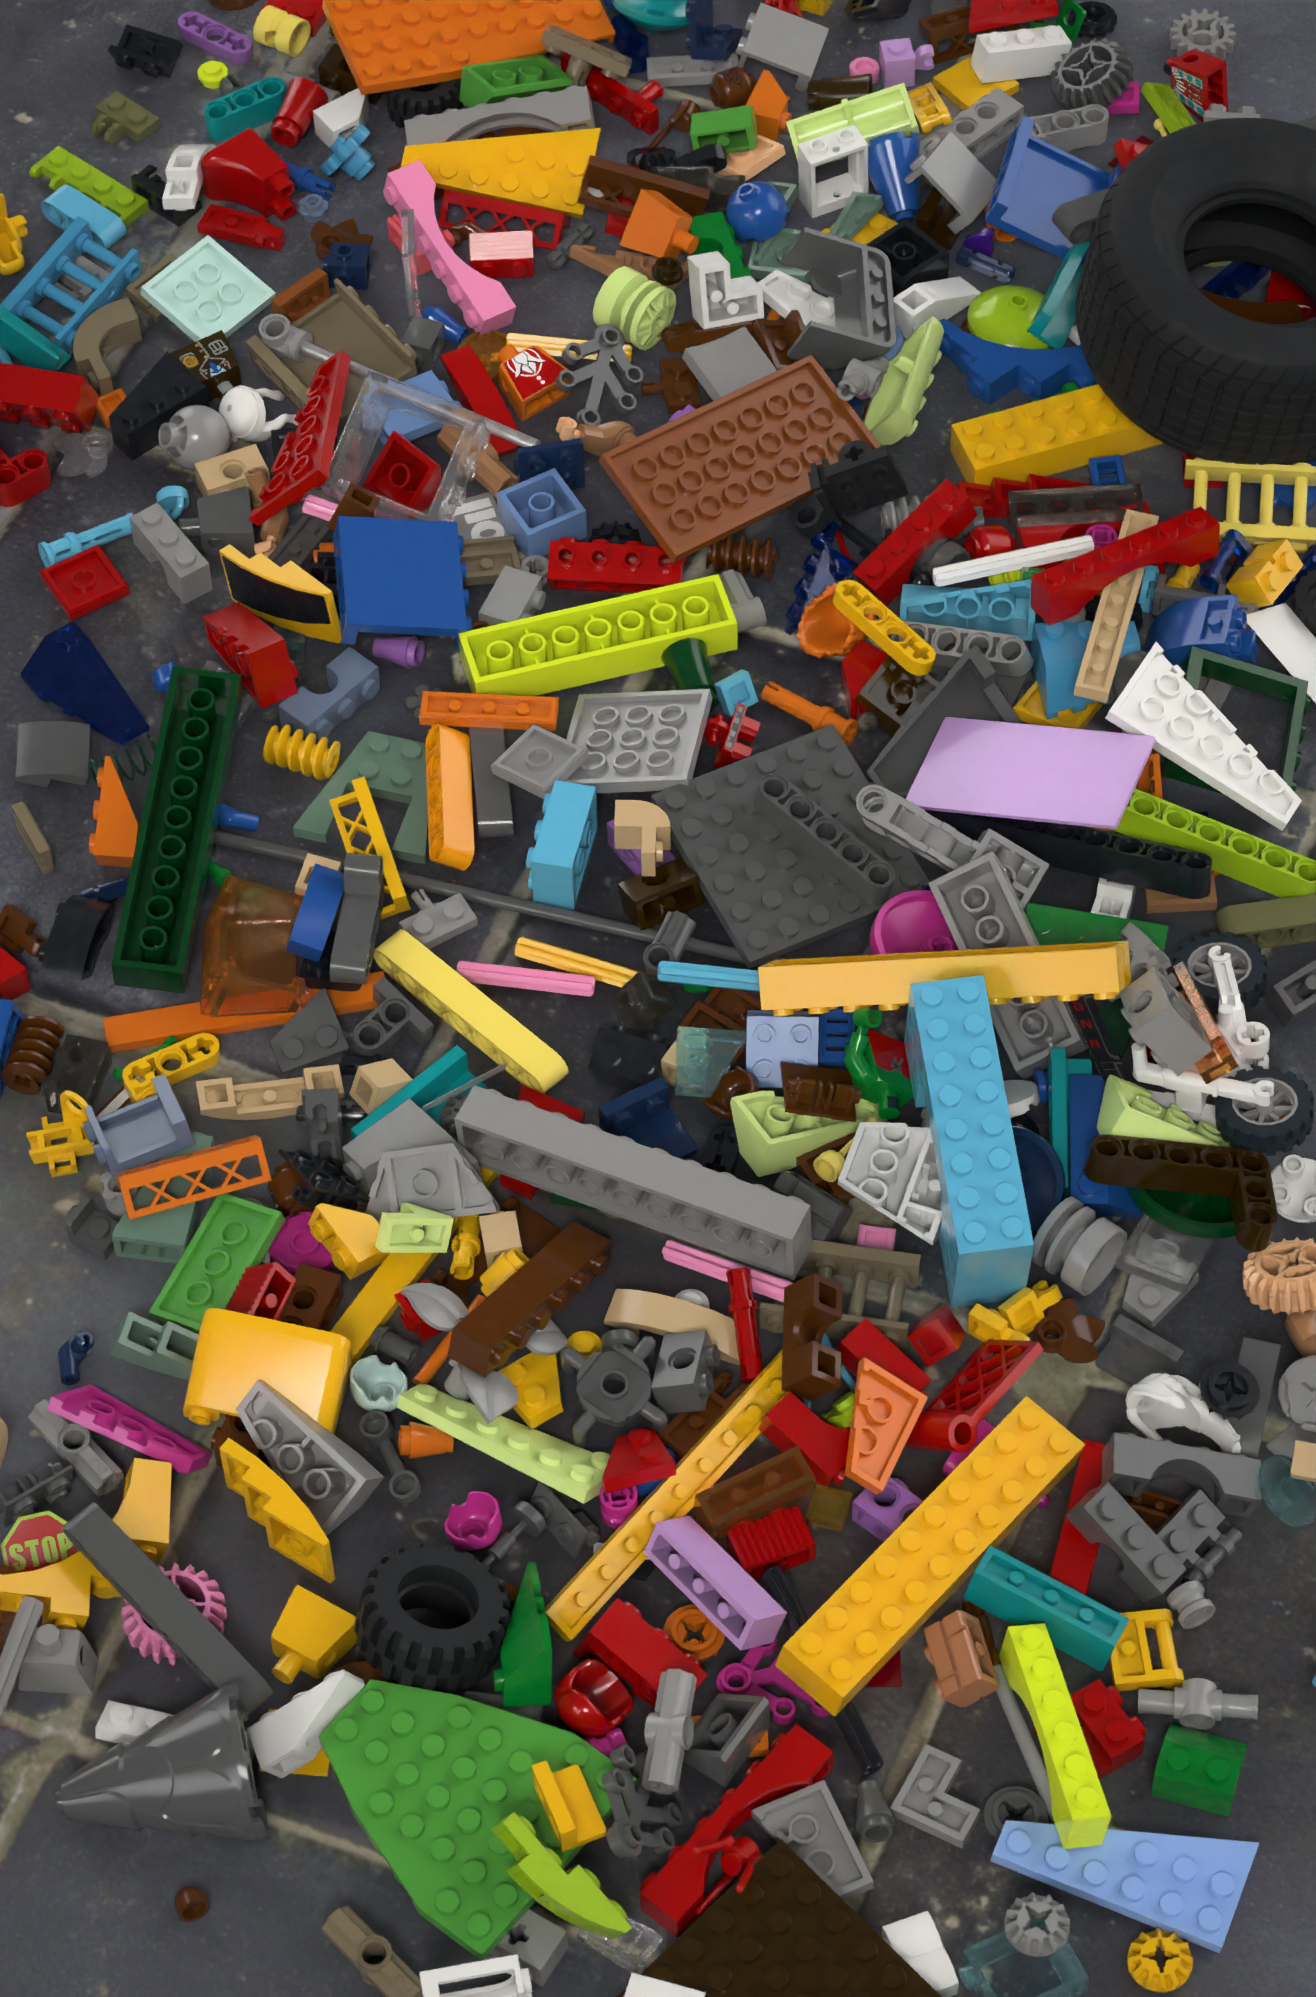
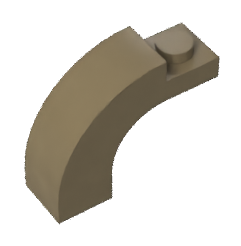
[73,297,142,396]

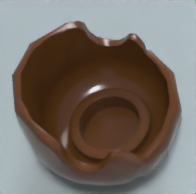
[700,1066,759,1120]

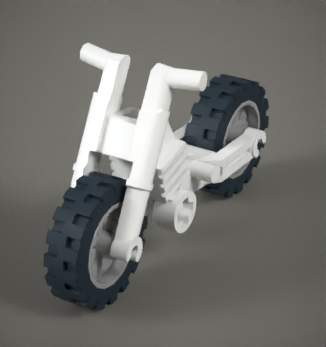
[1131,931,1314,1156]

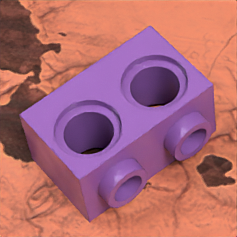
[852,1477,924,1542]

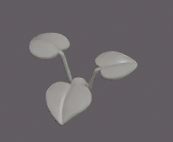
[401,1283,568,1424]

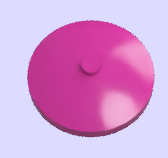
[870,890,959,955]

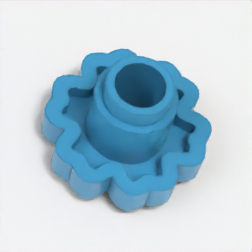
[319,124,376,181]

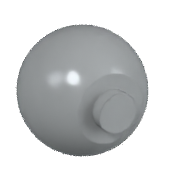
[158,405,232,470]

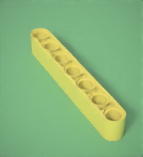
[373,929,569,1094]

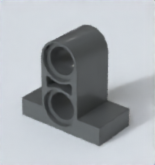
[353,976,433,1057]

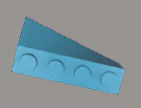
[900,579,1036,641]

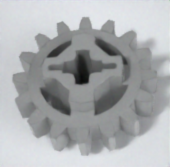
[1169,9,1236,60]

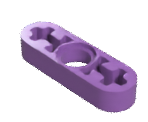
[178,11,253,65]

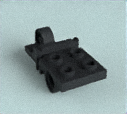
[788,440,909,537]

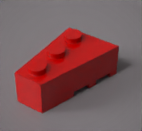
[572,1598,708,1709]

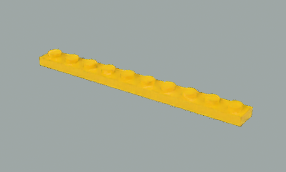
[544,1349,789,1642]

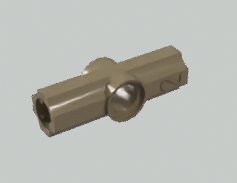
[321,1906,423,1997]

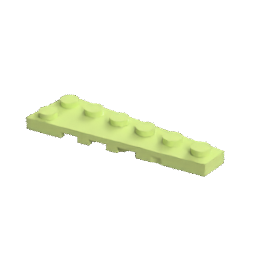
[397,1383,610,1504]

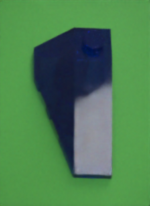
[20,621,150,745]

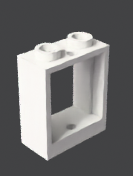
[798,124,869,218]

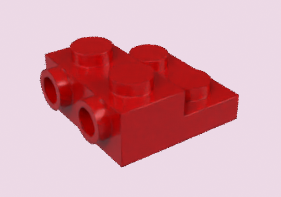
[1032,1679,1146,1779]

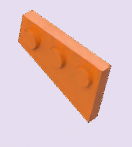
[845,1357,928,1495]

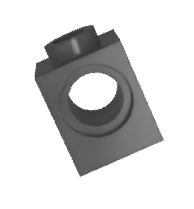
[400,316,446,371]

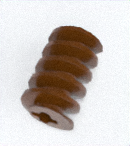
[706,534,779,581]
[1,1015,65,1095]

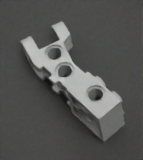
[856,784,1050,910]
[1107,922,1212,1076]

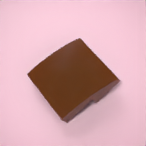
[677,987,773,1066]

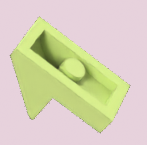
[375,1203,454,1253]

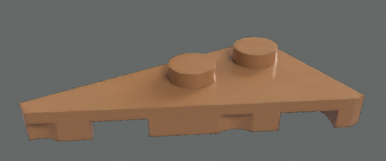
[569,244,689,290]

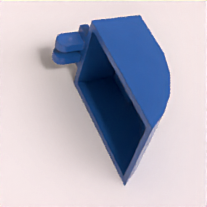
[1143,595,1258,667]

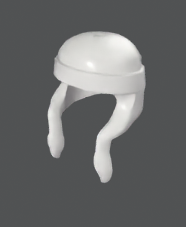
[219,385,298,443]

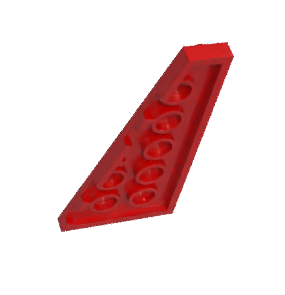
[248,350,351,527]

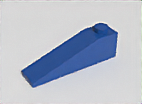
[1068,1074,1142,1218]

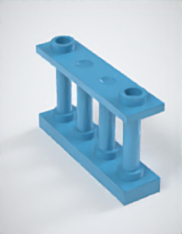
[0,216,143,354]

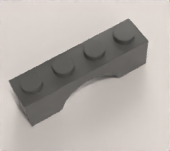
[1102,1432,1261,1518]

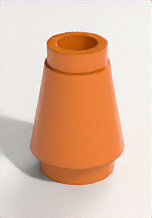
[398,1421,454,1459]

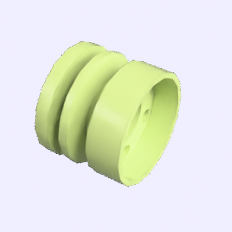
[593,266,676,350]

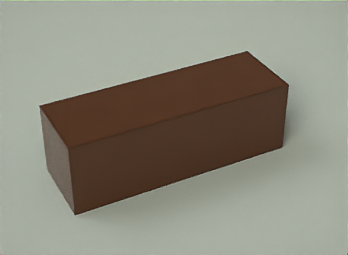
[1120,1490,1184,1528]

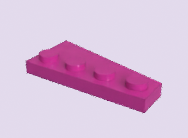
[46,1384,212,1474]

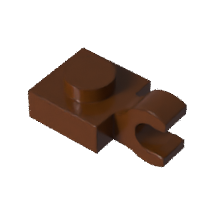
[0,905,48,957]

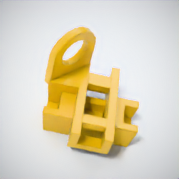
[26,1090,94,1178]

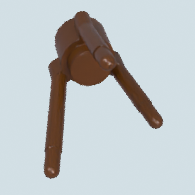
[648,99,701,152]

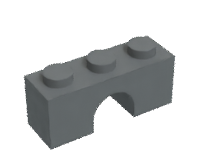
[1065,1482,1187,1602]

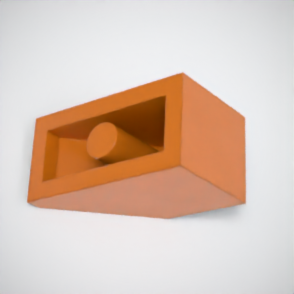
[745,70,792,142]

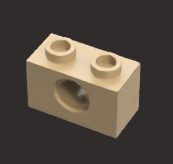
[194,444,270,499]

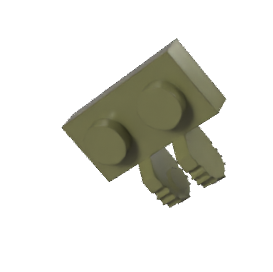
[90,91,161,145]

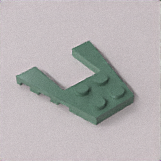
[748,181,884,284]
[293,731,428,865]

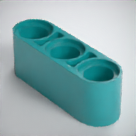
[204,77,286,142]

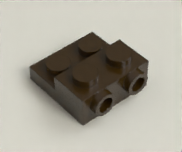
[855,655,940,737]

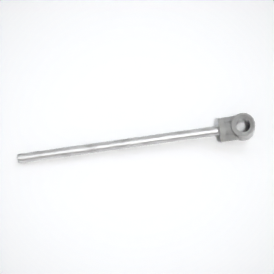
[259,314,540,447]

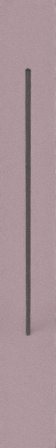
[214,830,1080,1029]

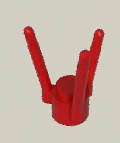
[692,1834,763,1915]

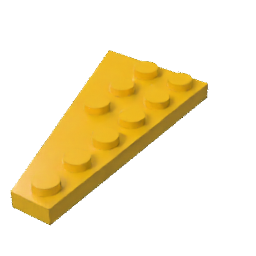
[401,128,601,219]

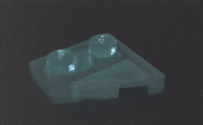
[675,1026,747,1098]

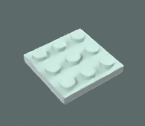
[140,235,276,342]

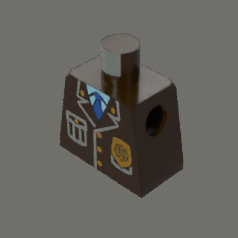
[170,330,242,402]

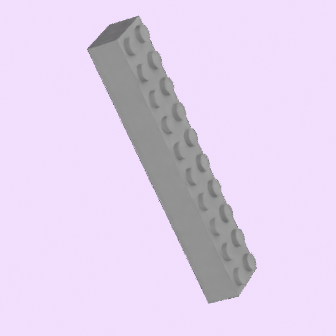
[455,1085,812,1280]

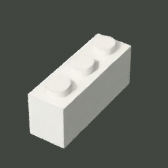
[970,25,1072,83]

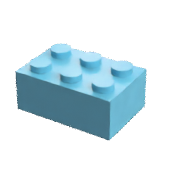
[526,780,598,911]

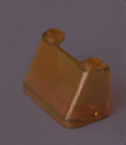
[200,875,309,1018]

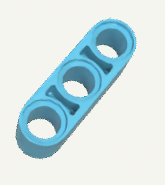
[40,184,127,250]

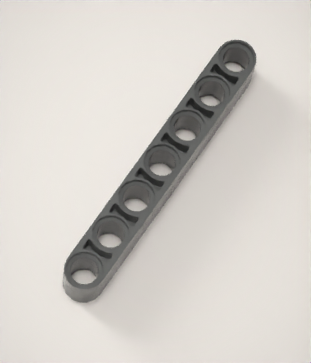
[62,1502,273,1716]

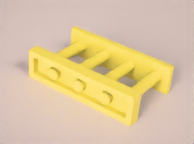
[1184,457,1316,553]

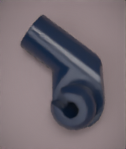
[58,1331,94,1385]

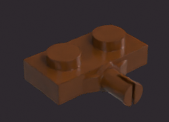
[641,358,701,415]

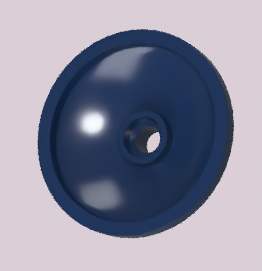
[1012,1126,1065,1232]

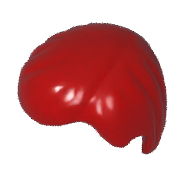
[554,1659,634,1738]

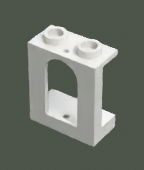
[419,1954,532,1997]

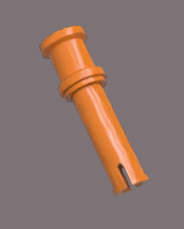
[761,681,859,747]

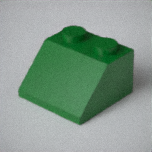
[1151,1723,1248,1817]

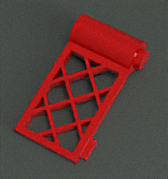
[905,1339,1044,1453]

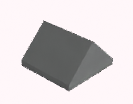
[683,1693,770,1788]

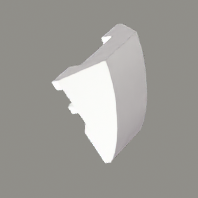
[837,1122,942,1246]

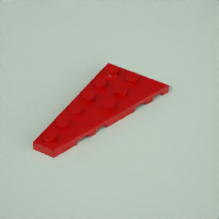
[969,0,1058,34]

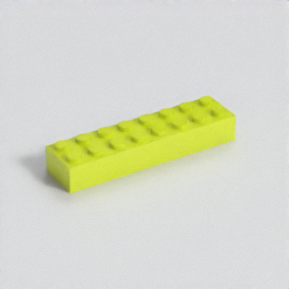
[458,574,738,696]

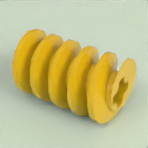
[263,724,341,781]

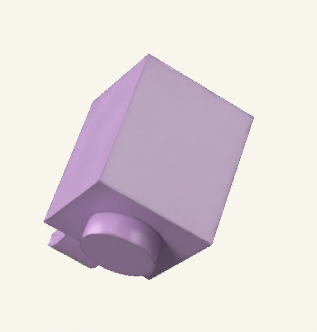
[879,38,935,89]

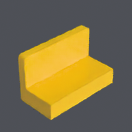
[531,1760,607,1852]

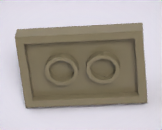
[540,23,632,87]

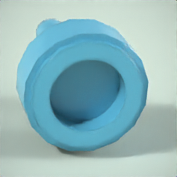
[156,485,190,521]

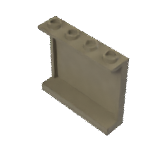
[245,278,418,430]

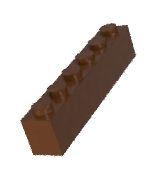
[447,1221,611,1377]

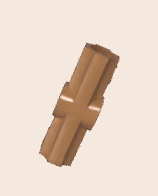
[437,421,519,499]

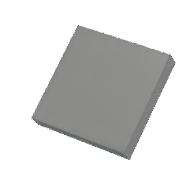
[491,724,588,799]

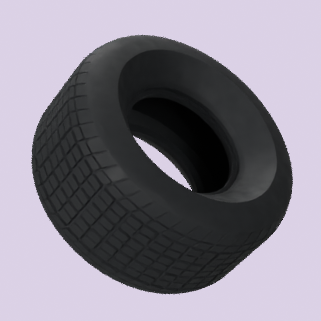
[1076,118,1316,465]

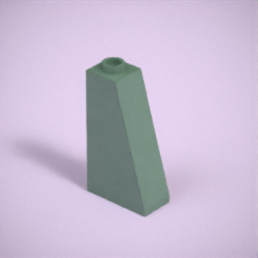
[112,1132,215,1264]

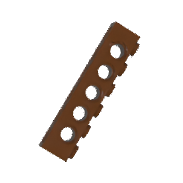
[211,1263,344,1467]

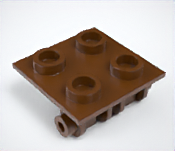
[780,1061,861,1122]

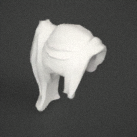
[1125,1373,1241,1454]

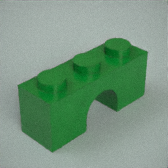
[688,211,752,279]

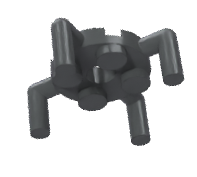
[561,1336,668,1449]

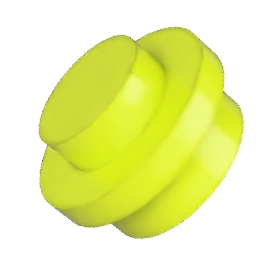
[197,60,228,89]

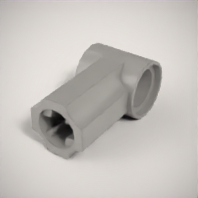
[720,569,767,633]

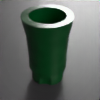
[661,638,719,713]

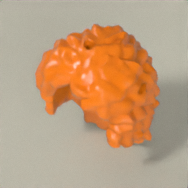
[796,583,877,658]

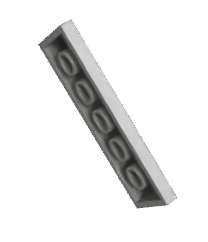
[682,326,778,401]

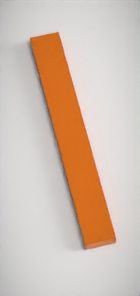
[103,971,385,1053]

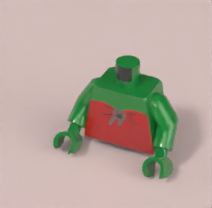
[844,1007,914,1120]

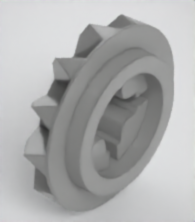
[1004,1892,1070,1957]

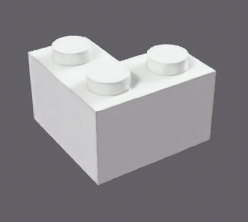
[687,251,764,329]

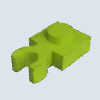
[819,1392,855,1428]

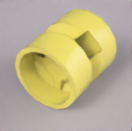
[253,5,311,57]

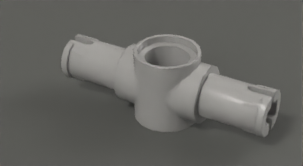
[836,356,889,401]
[1138,1678,1258,1730]

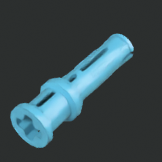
[38,513,133,568]

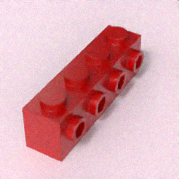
[547,537,685,594]

